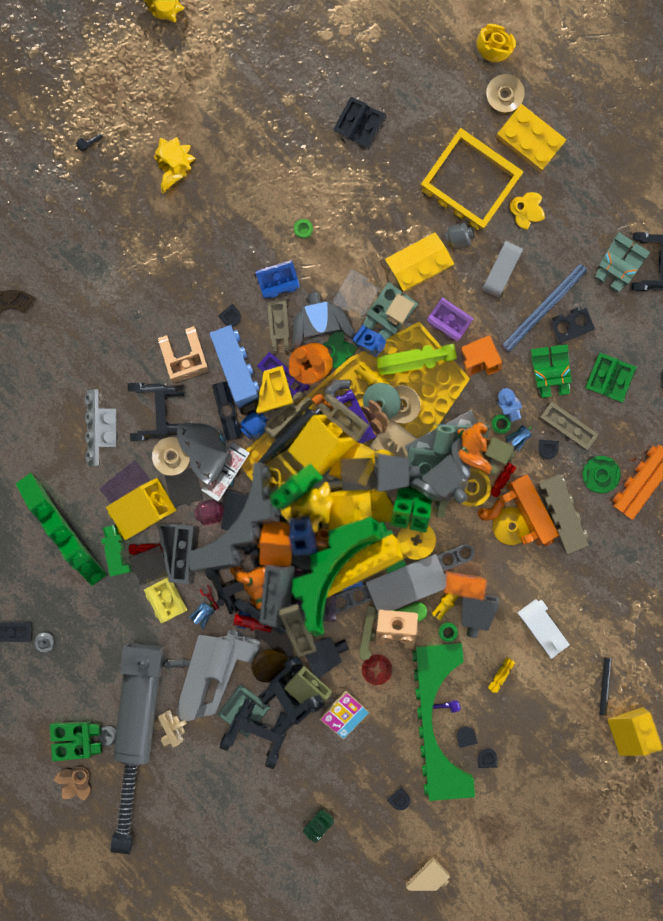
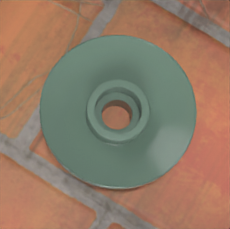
[363,383,401,420]

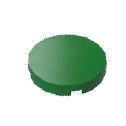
[582,456,621,494]

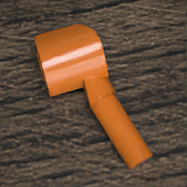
[312,394,334,410]

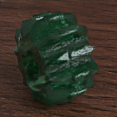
[303,810,334,843]

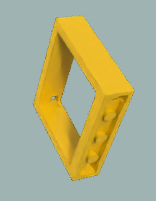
[420,128,524,231]

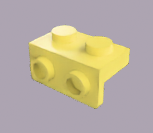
[144,577,187,624]

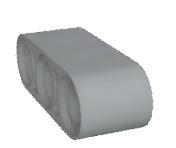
[482,241,523,299]

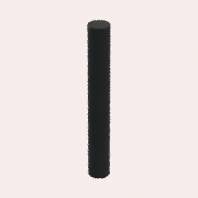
[599,657,612,716]

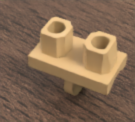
[154,710,187,747]

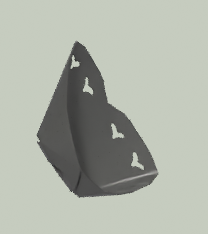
[177,423,230,484]

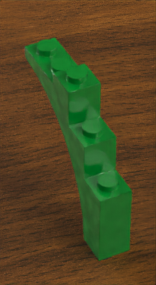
[16,473,107,586]
[292,516,382,637]

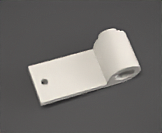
[517,599,570,659]

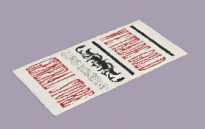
[202,442,250,502]

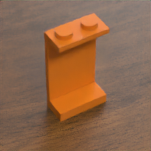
[443,570,487,600]

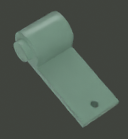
[433,425,490,456]

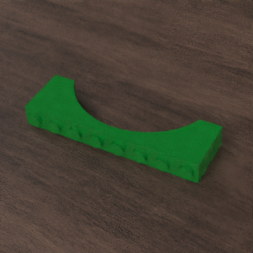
[412,642,475,801]

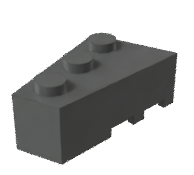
[156,523,199,584]

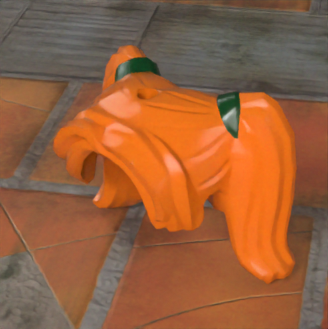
[458,422,492,474]
[230,566,265,610]

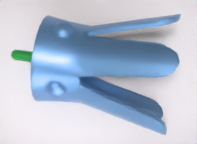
[505,425,532,452]
[187,601,215,630]

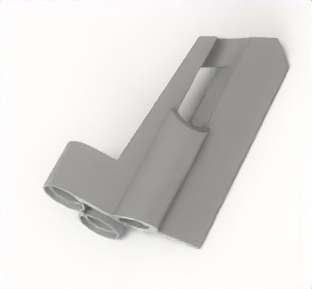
[176,630,260,722]

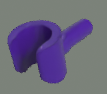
[433,700,461,713]

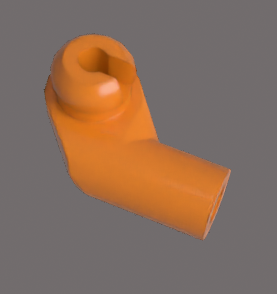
[478,499,505,521]

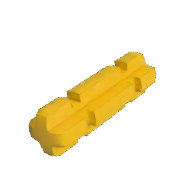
[488,658,515,693]

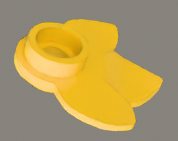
[510,192,545,230]

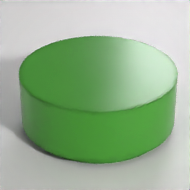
[294,219,313,239]

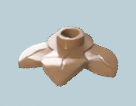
[362,400,389,434]
[54,766,90,801]

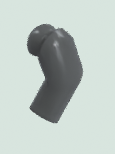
[324,380,351,397]

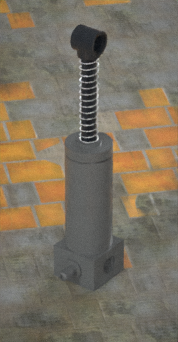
[111,643,165,855]

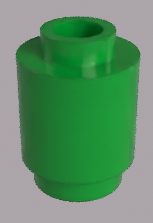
[490,415,511,434]
[438,622,458,642]

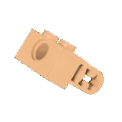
[158,326,210,384]
[375,610,418,649]

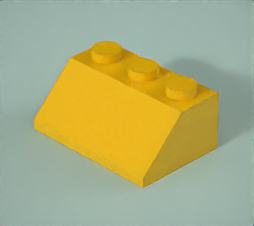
[385,232,454,293]
[328,487,372,547]

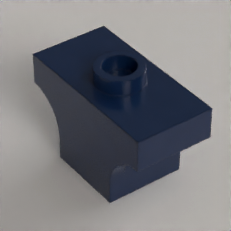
[289,516,319,556]

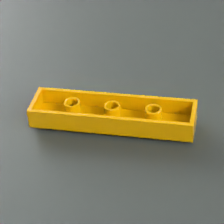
[327,534,404,598]

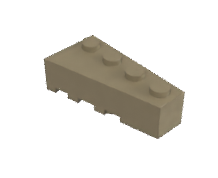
[536,474,590,555]

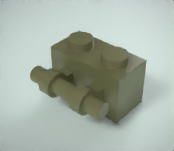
[483,437,515,475]
[284,666,332,714]

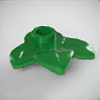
[322,332,357,369]

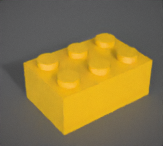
[495,104,566,173]

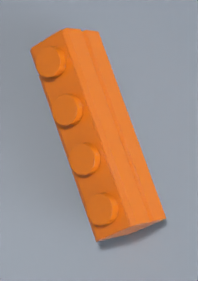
[612,444,663,520]

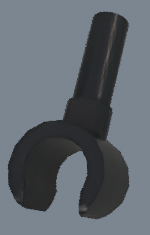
[76,133,103,152]

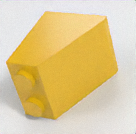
[288,415,357,475]
[106,478,177,540]
[607,707,663,756]

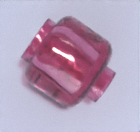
[194,499,224,526]

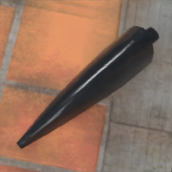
[257,409,324,464]

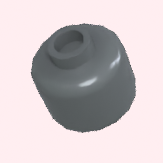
[445,222,475,250]

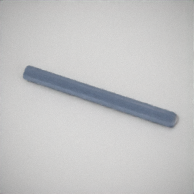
[502,264,587,352]

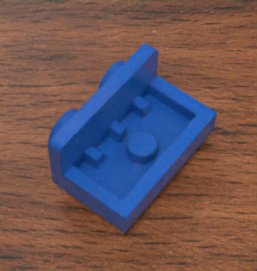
[255,260,300,298]

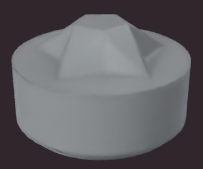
[34,633,54,653]
[98,726,116,746]

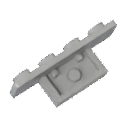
[85,389,116,466]

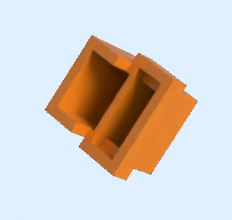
[461,335,502,377]
[258,522,292,567]

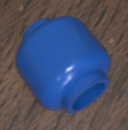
[240,412,268,440]

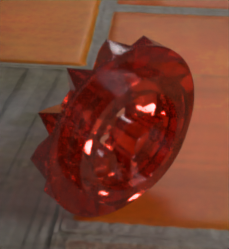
[362,654,392,685]

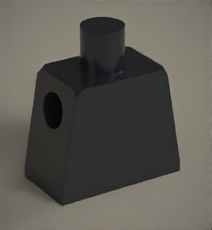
[305,636,349,678]

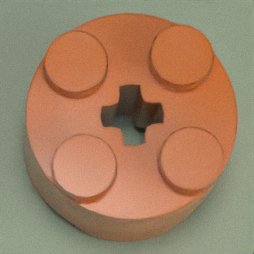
[289,342,333,384]

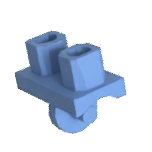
[496,388,522,422]

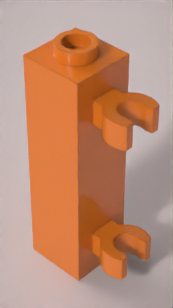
[499,474,559,547]

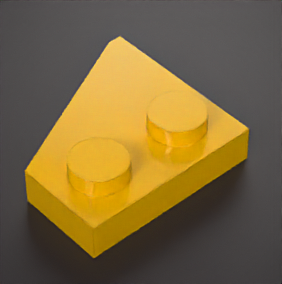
[256,366,294,414]
[364,485,394,522]

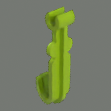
[377,344,457,375]

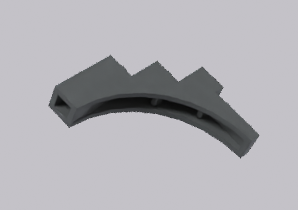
[189,462,281,573]

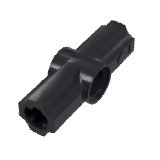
[212,381,242,441]

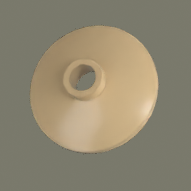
[486,74,525,113]
[391,385,421,424]
[152,437,190,475]

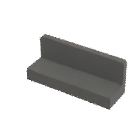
[260,565,294,627]

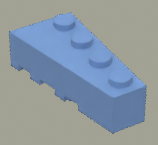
[210,325,260,412]

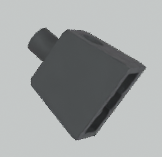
[374,453,419,491]
[461,594,499,638]

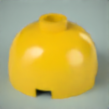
[476,24,516,63]

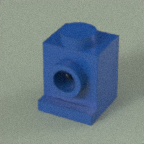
[352,325,386,358]

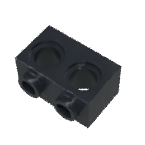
[549,307,595,345]

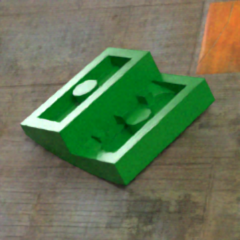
[586,353,637,403]

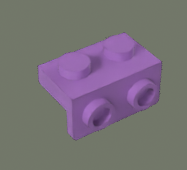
[427,297,474,342]

